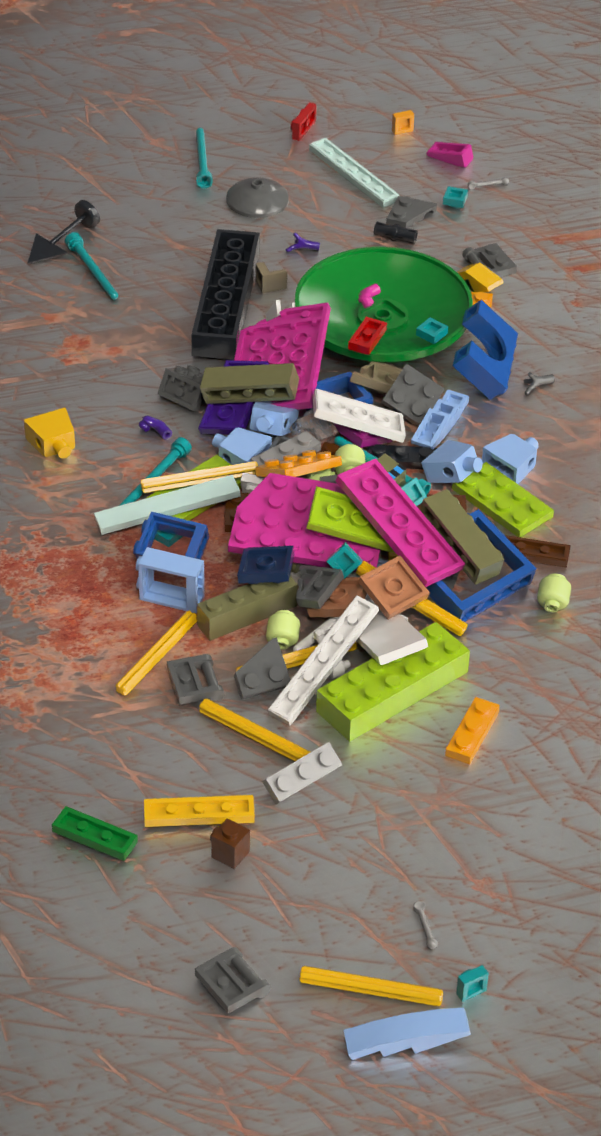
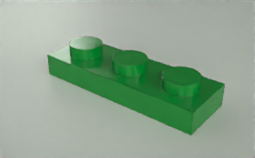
[52,806,138,861]

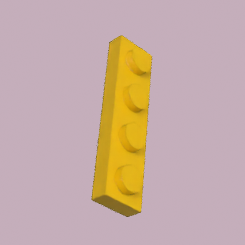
[144,795,255,827]

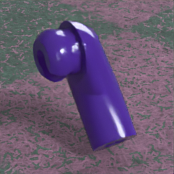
[139,415,172,440]

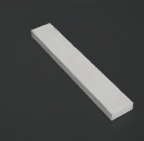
[268,596,379,726]

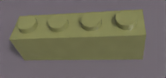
[200,363,299,404]
[420,489,504,585]
[197,576,298,641]

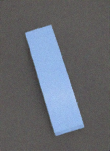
[411,390,469,450]
[344,1007,471,1060]

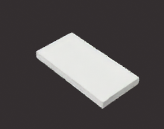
[313,389,406,443]
[356,610,428,665]

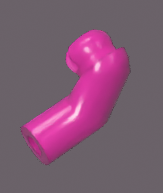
[358,283,381,308]

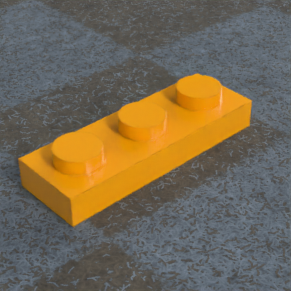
[445,697,500,765]

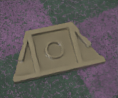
[350,361,435,408]

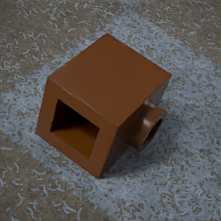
[210,818,250,869]

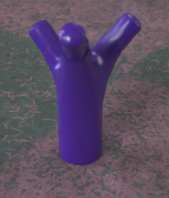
[286,232,320,252]

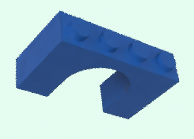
[452,300,518,400]

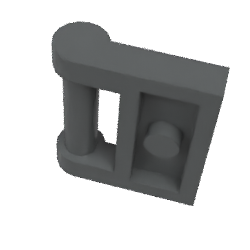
[462,243,517,278]
[167,654,225,705]
[195,947,271,1014]

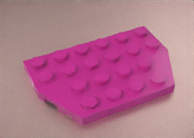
[234,303,331,410]
[228,473,381,573]

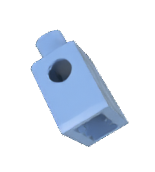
[250,401,299,436]
[212,428,272,465]
[482,434,538,484]
[421,440,483,483]

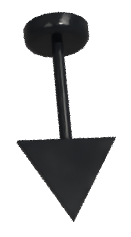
[28,200,100,265]

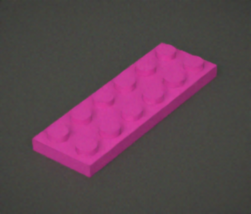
[336,458,465,587]

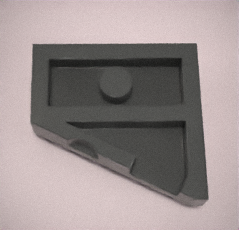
[234,637,291,700]

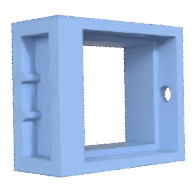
[136,547,205,613]

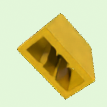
[24,407,75,458]

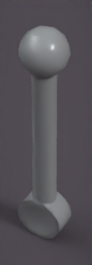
[467,177,509,190]
[414,901,438,949]

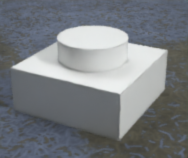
[240,473,265,493]

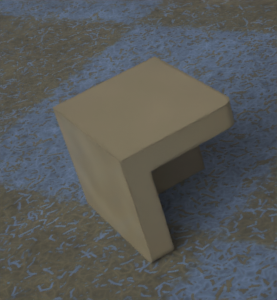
[256,262,287,293]

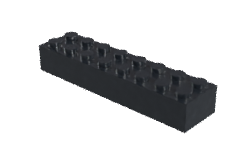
[191,229,260,360]

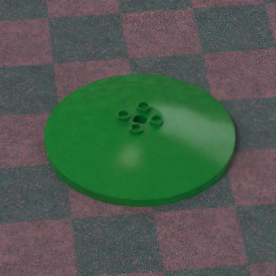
[295,247,473,362]

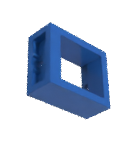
[305,371,374,431]
[133,511,209,560]

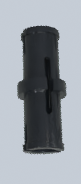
[373,221,418,244]

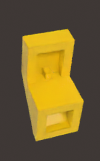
[457,262,504,292]

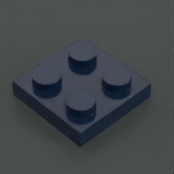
[237,546,294,584]

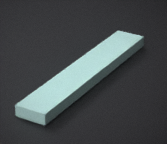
[309,138,400,208]
[94,475,240,535]

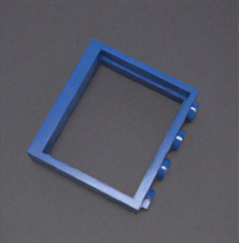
[426,509,537,622]

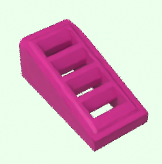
[426,142,473,168]

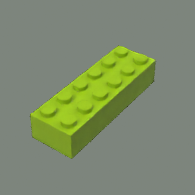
[316,622,470,742]

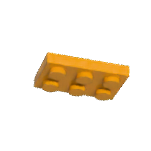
[255,450,342,477]

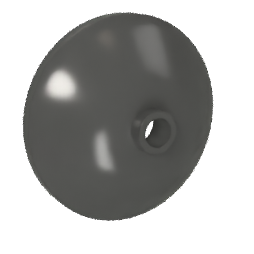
[226,177,289,218]

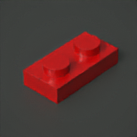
[290,102,317,141]
[348,317,387,355]

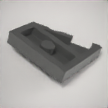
[386,196,437,228]
[296,565,344,609]

